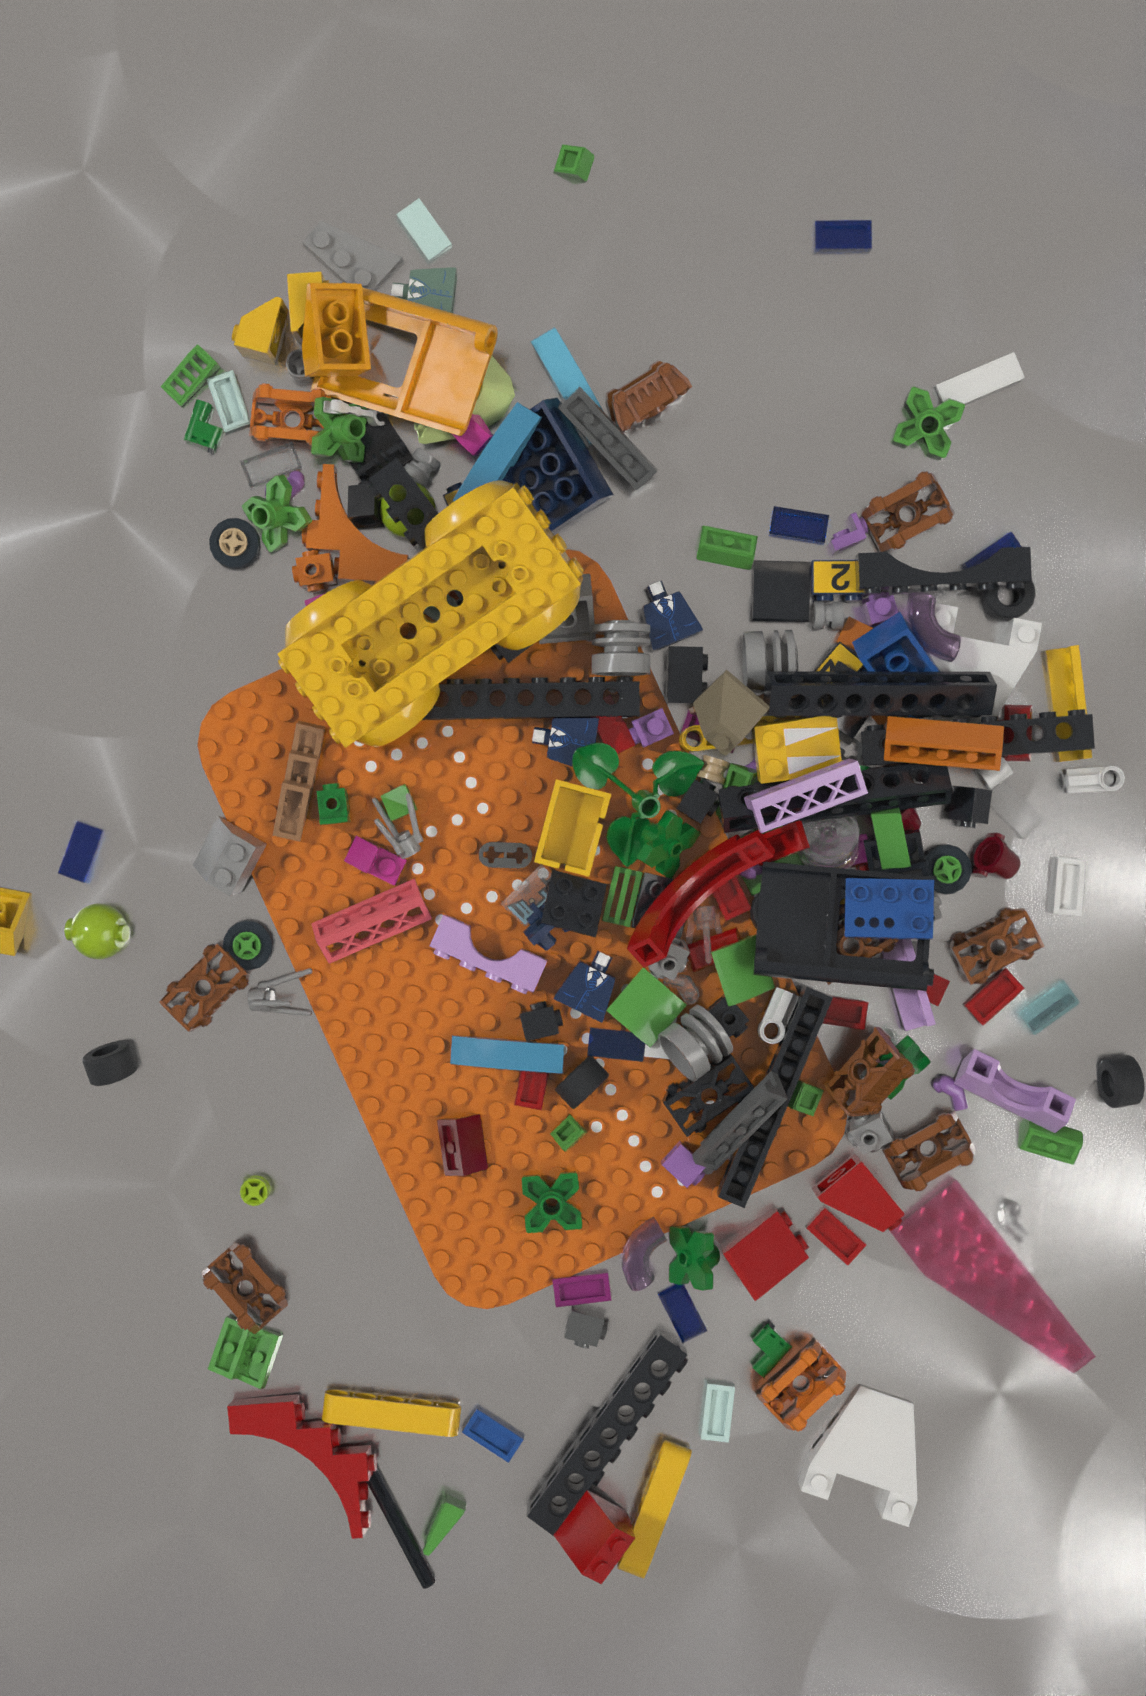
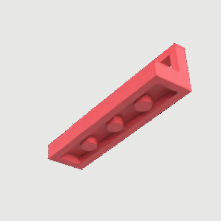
[311,879,432,964]

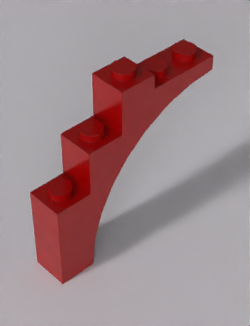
[227,1394,377,1539]

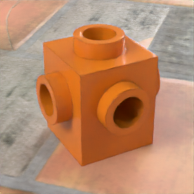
[292,550,336,593]

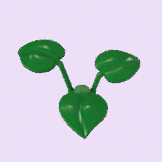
[572,743,704,867]

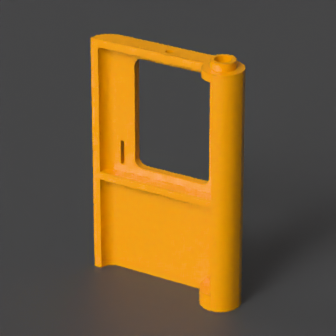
[310,282,498,436]

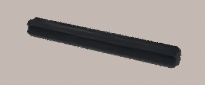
[366,1470,436,1589]

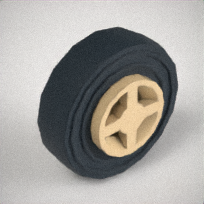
[209,518,260,569]

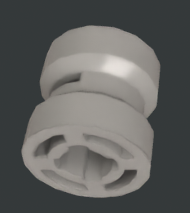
[286,349,314,383]
[404,447,440,487]
[813,601,844,630]

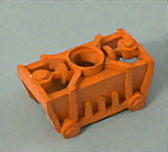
[249,383,333,446]
[756,1340,846,1432]

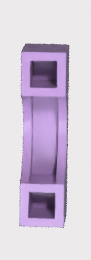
[430,914,547,994]
[954,1049,1076,1133]

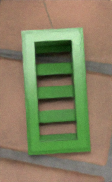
[161,344,220,407]
[423,1494,466,1556]

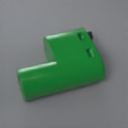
[183,399,224,454]
[752,1322,793,1378]

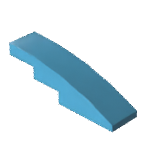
[453,402,542,501]
[450,1035,564,1073]

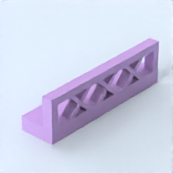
[744,758,868,833]
[877,939,936,1031]

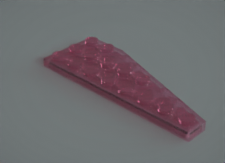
[890,1178,1096,1374]

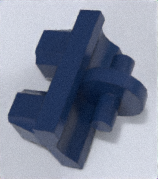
[523,902,569,951]

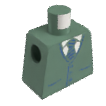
[391,267,458,313]

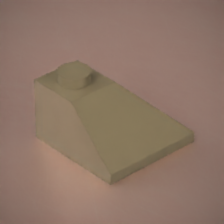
[693,669,770,756]

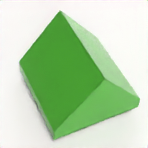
[550,1115,587,1152]

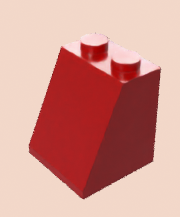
[812,1154,905,1232]
[720,1207,809,1301]
[553,1490,635,1584]

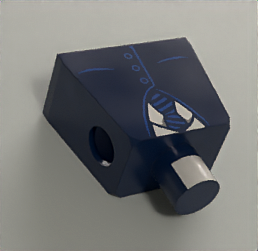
[642,581,703,652]
[532,718,599,767]
[554,951,616,1023]

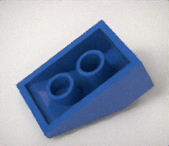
[852,612,941,717]

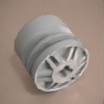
[592,620,650,676]
[742,630,799,691]
[658,1005,733,1082]

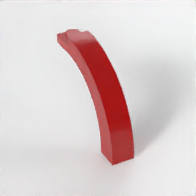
[627,830,775,968]

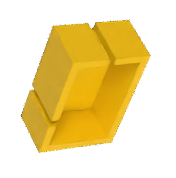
[534,779,611,877]

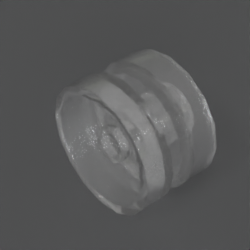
[798,816,860,869]

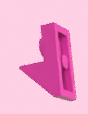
[344,836,407,885]

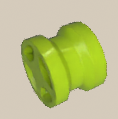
[240,1175,271,1206]

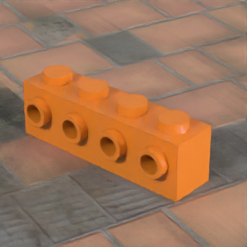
[884,716,1004,771]

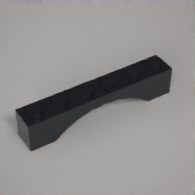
[855,547,1032,595]

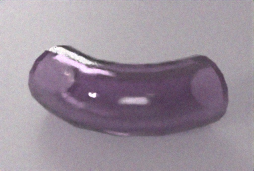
[907,592,961,662]
[621,1216,668,1291]

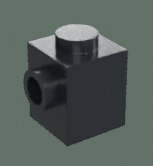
[347,481,384,528]
[676,778,719,824]
[948,786,992,828]
[706,994,749,1038]
[519,1001,564,1041]

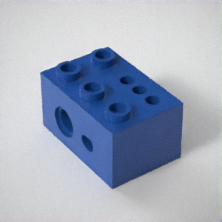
[845,878,934,940]

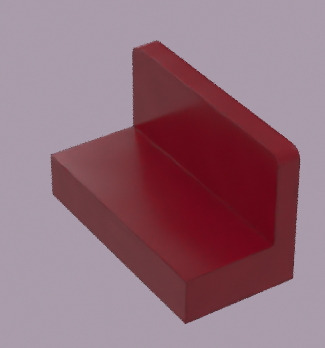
[437,1114,488,1176]

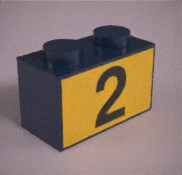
[810,560,867,602]

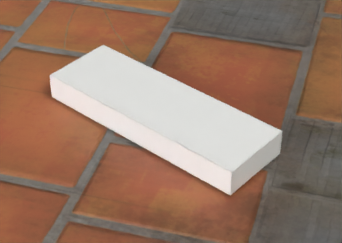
[935,352,1025,405]

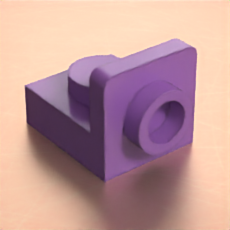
[828,512,868,555]
[629,708,674,748]

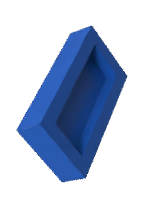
[462,1406,524,1463]

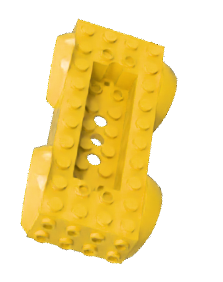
[277,480,584,748]

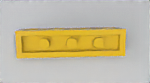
[1044,645,1092,762]

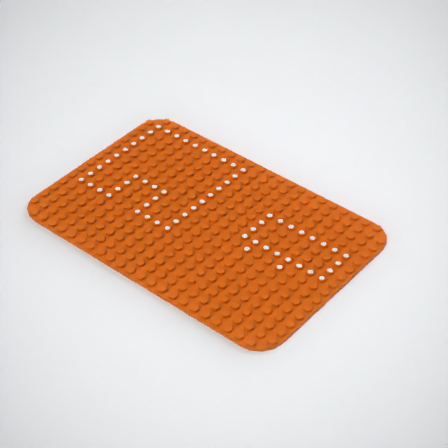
[197,549,847,1309]

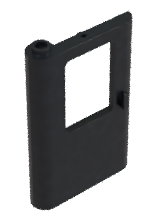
[753,861,935,991]

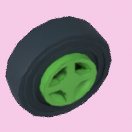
[925,844,972,895]
[223,920,274,970]

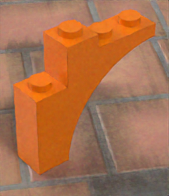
[302,464,410,584]

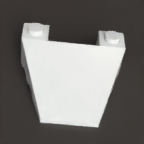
[920,602,1042,723]
[798,1385,918,1527]

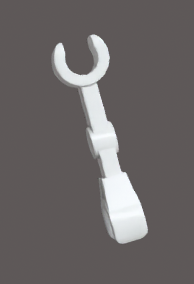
[323,399,385,426]

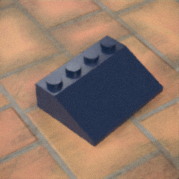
[483,397,614,533]

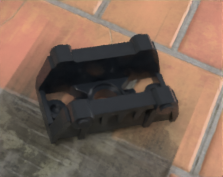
[662,1054,754,1137]

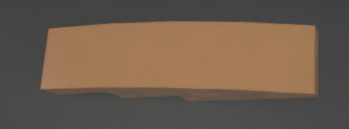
[273,720,326,842]

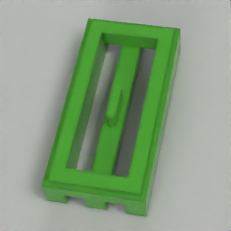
[602,866,643,927]

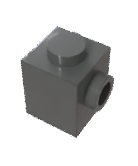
[564,1305,608,1349]

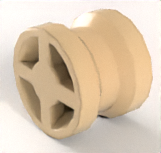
[697,755,730,785]

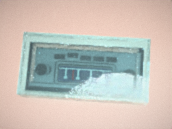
[1017,980,1080,1035]

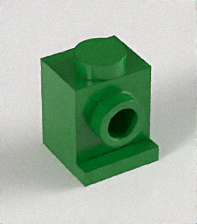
[316,783,351,825]

